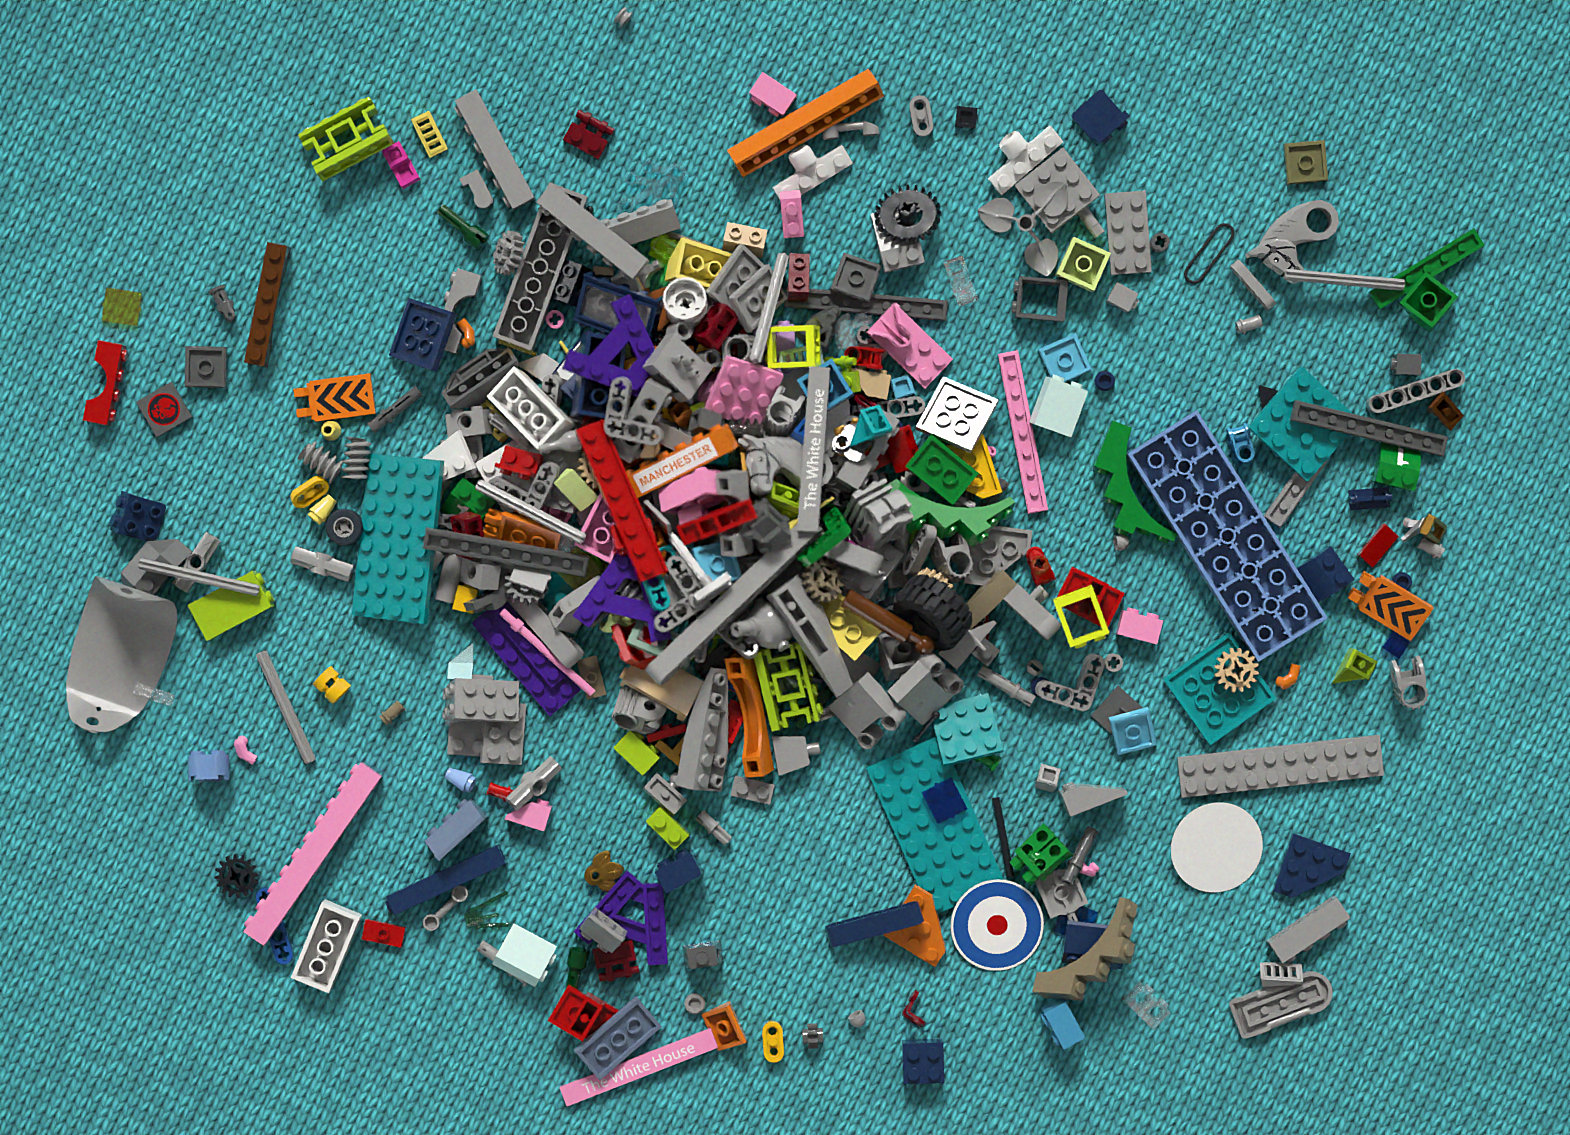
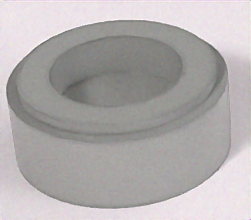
[685,993,705,1014]

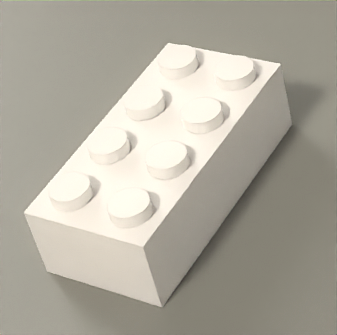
[487,367,575,454]
[291,900,362,993]

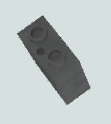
[1011,276,1068,323]

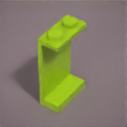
[188,571,275,641]

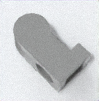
[460,170,493,210]

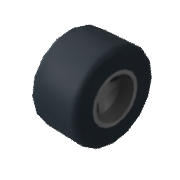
[326,509,363,545]

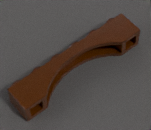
[244,242,291,368]

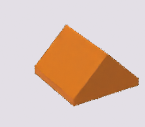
[701,1001,747,1051]

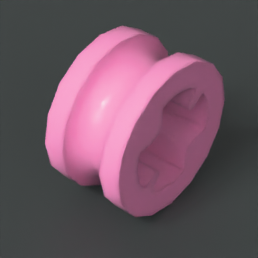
[546,310,565,329]

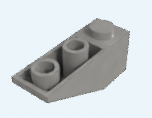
[548,575,601,634]

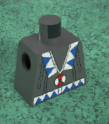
[682,940,723,969]

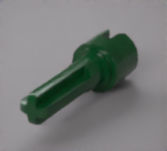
[437,204,490,251]
[788,685,834,730]
[565,947,589,990]

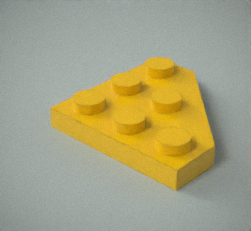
[946,434,1002,499]

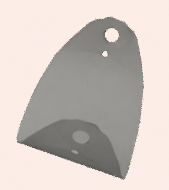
[66,576,177,733]

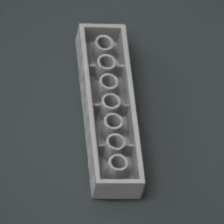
[493,183,589,352]

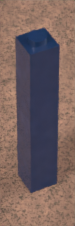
[385,844,507,915]

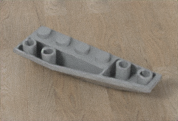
[766,573,853,698]
[676,668,728,792]

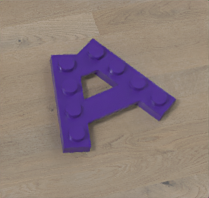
[562,294,655,398]
[572,554,671,643]
[573,870,668,965]

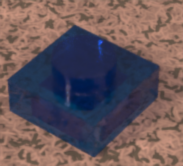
[1381,631,1410,659]

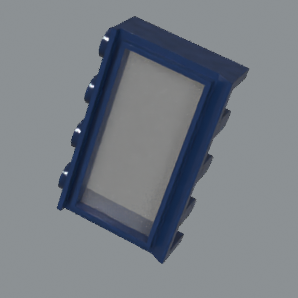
[573,271,664,343]

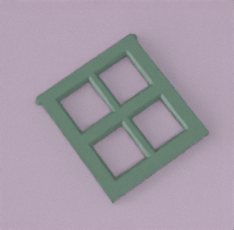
[626,606,692,670]

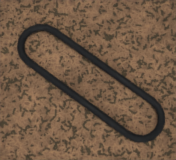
[1184,223,1235,284]

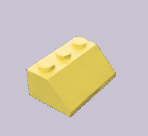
[664,238,732,291]

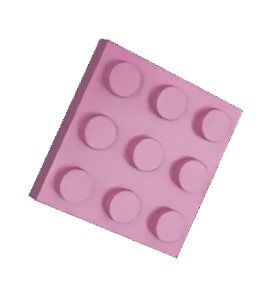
[704,355,784,430]

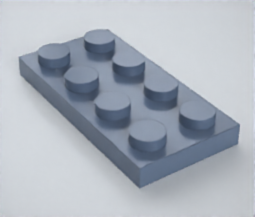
[574,996,662,1080]

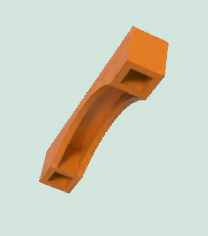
[725,653,774,777]

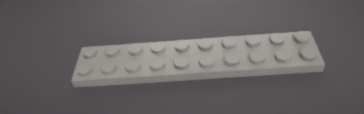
[1177,735,1384,798]

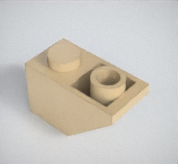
[852,365,891,400]

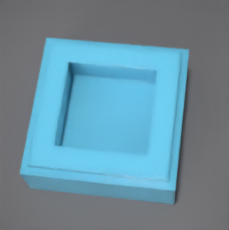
[890,374,915,399]

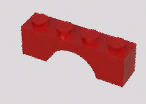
[83,340,128,426]

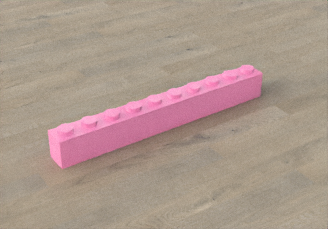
[243,762,382,946]

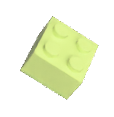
[1055,237,1111,292]

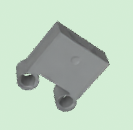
[643,321,721,403]
[1003,584,1062,641]
[887,651,964,725]
[828,672,907,749]

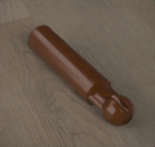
[840,589,935,655]

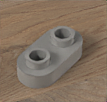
[909,95,933,137]

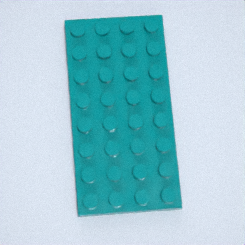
[352,453,444,624]
[866,736,1004,914]

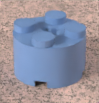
[188,750,229,782]

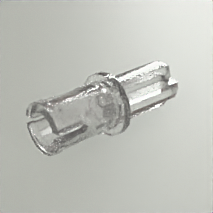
[133,682,175,706]

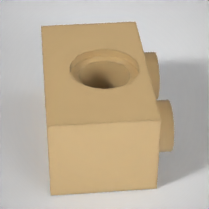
[722,222,767,258]

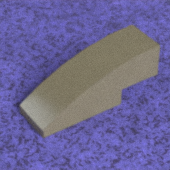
[967,570,1017,629]

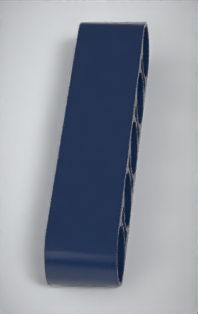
[825,901,924,947]

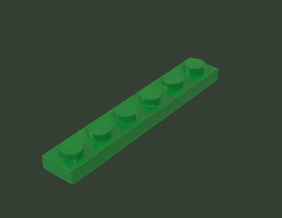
[1368,228,1485,309]

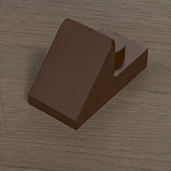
[1426,391,1464,431]

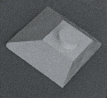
[877,633,922,681]

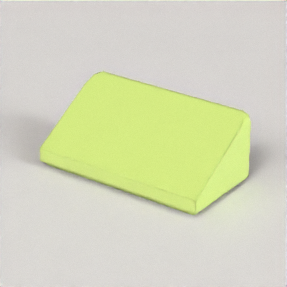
[554,468,598,512]

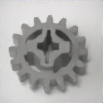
[493,230,524,275]

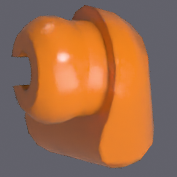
[457,318,475,349]
[1275,663,1301,689]

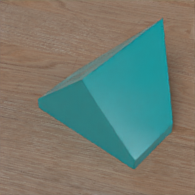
[850,405,893,447]

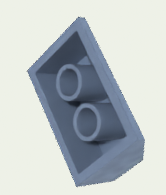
[425,798,488,861]

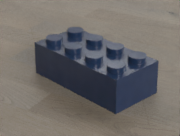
[571,332,627,421]

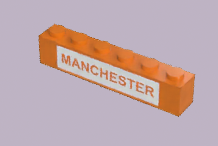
[626,424,739,498]

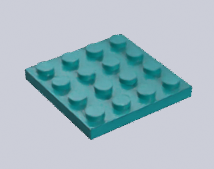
[1247,366,1353,482]
[1163,632,1276,745]

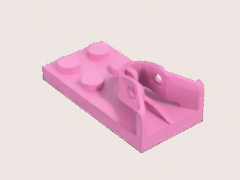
[866,303,953,389]

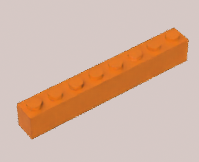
[727,69,884,177]

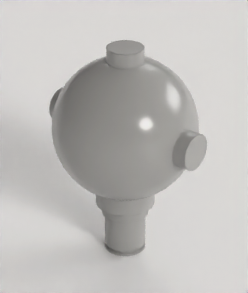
[731,597,793,651]

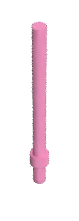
[499,608,595,696]

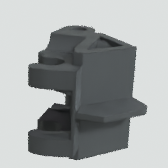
[795,305,841,353]
[742,496,792,553]

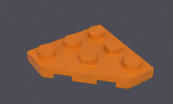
[883,884,946,967]

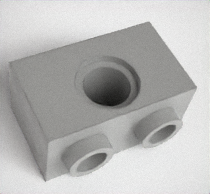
[445,406,494,438]
[460,557,501,590]

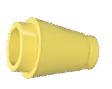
[321,421,341,441]
[308,495,337,525]

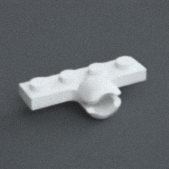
[988,126,1063,195]
[772,145,853,200]

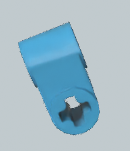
[1226,423,1255,464]

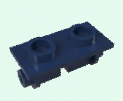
[1348,487,1392,510]

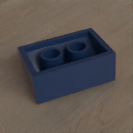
[1061,921,1124,970]

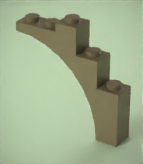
[1032,898,1138,1001]

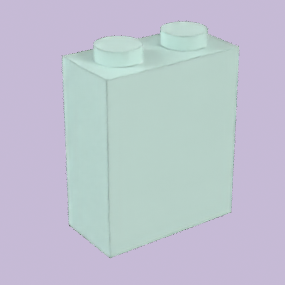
[1029,374,1088,437]
[492,924,557,987]

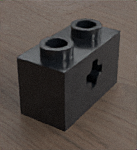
[551,259,593,308]

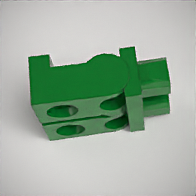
[1010,823,1073,885]

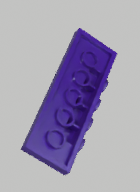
[472,602,581,716]

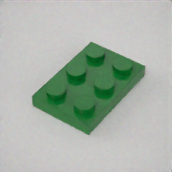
[905,434,979,505]

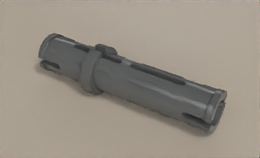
[367,386,423,434]
[1061,826,1098,886]

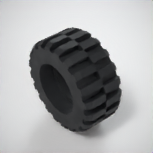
[893,574,972,651]

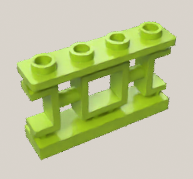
[298,97,394,182]
[754,642,824,731]

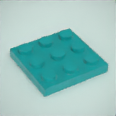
[933,693,1003,767]

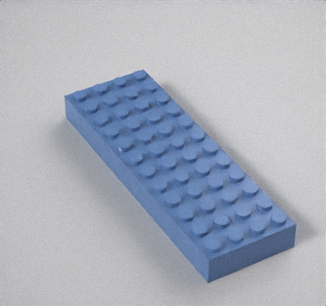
[1126,410,1327,662]

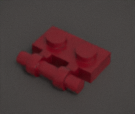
[563,110,615,160]
[592,939,640,982]

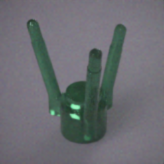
[464,891,511,930]

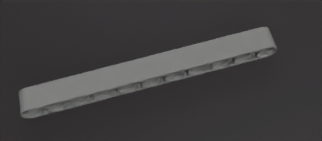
[645,523,823,686]

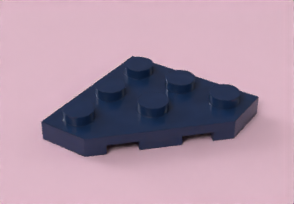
[1272,833,1351,898]

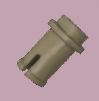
[379,700,406,725]

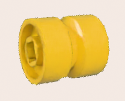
[312,666,351,704]

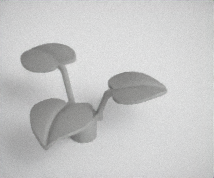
[978,181,1068,276]

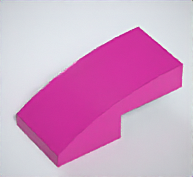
[382,141,421,189]

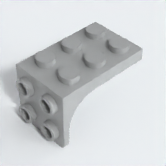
[442,678,519,725]

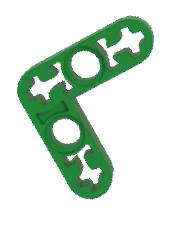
[798,507,851,567]

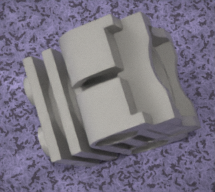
[843,479,914,552]

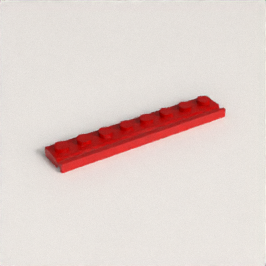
[575,419,669,583]

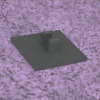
[1091,685,1143,734]

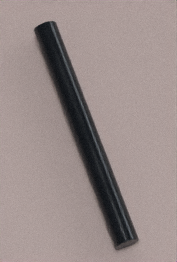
[992,797,1015,878]

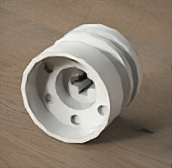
[663,277,708,328]

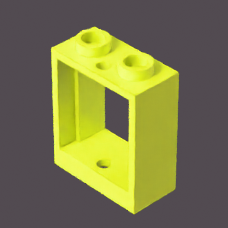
[765,325,821,369]
[1053,585,1109,649]

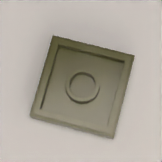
[1283,140,1328,185]

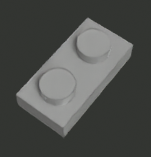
[730,775,775,805]

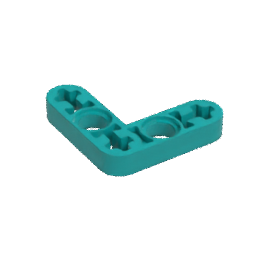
[642,541,694,612]

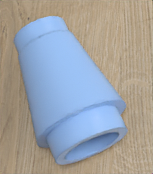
[445,768,476,793]

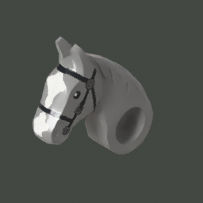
[1245,200,1339,284]
[738,434,833,496]

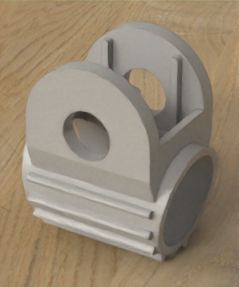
[716,334,767,369]
[763,385,807,437]
[930,532,973,584]
[1389,655,1429,710]
[611,686,666,734]

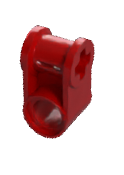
[844,346,886,370]
[1026,546,1056,587]

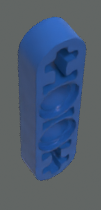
[256,887,294,964]

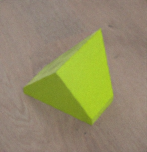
[1331,648,1378,684]

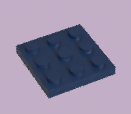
[389,298,457,372]

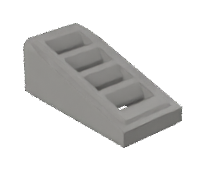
[1260,962,1303,987]

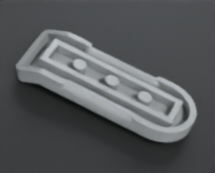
[1229,971,1333,1038]

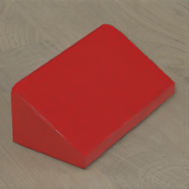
[1357,523,1399,568]

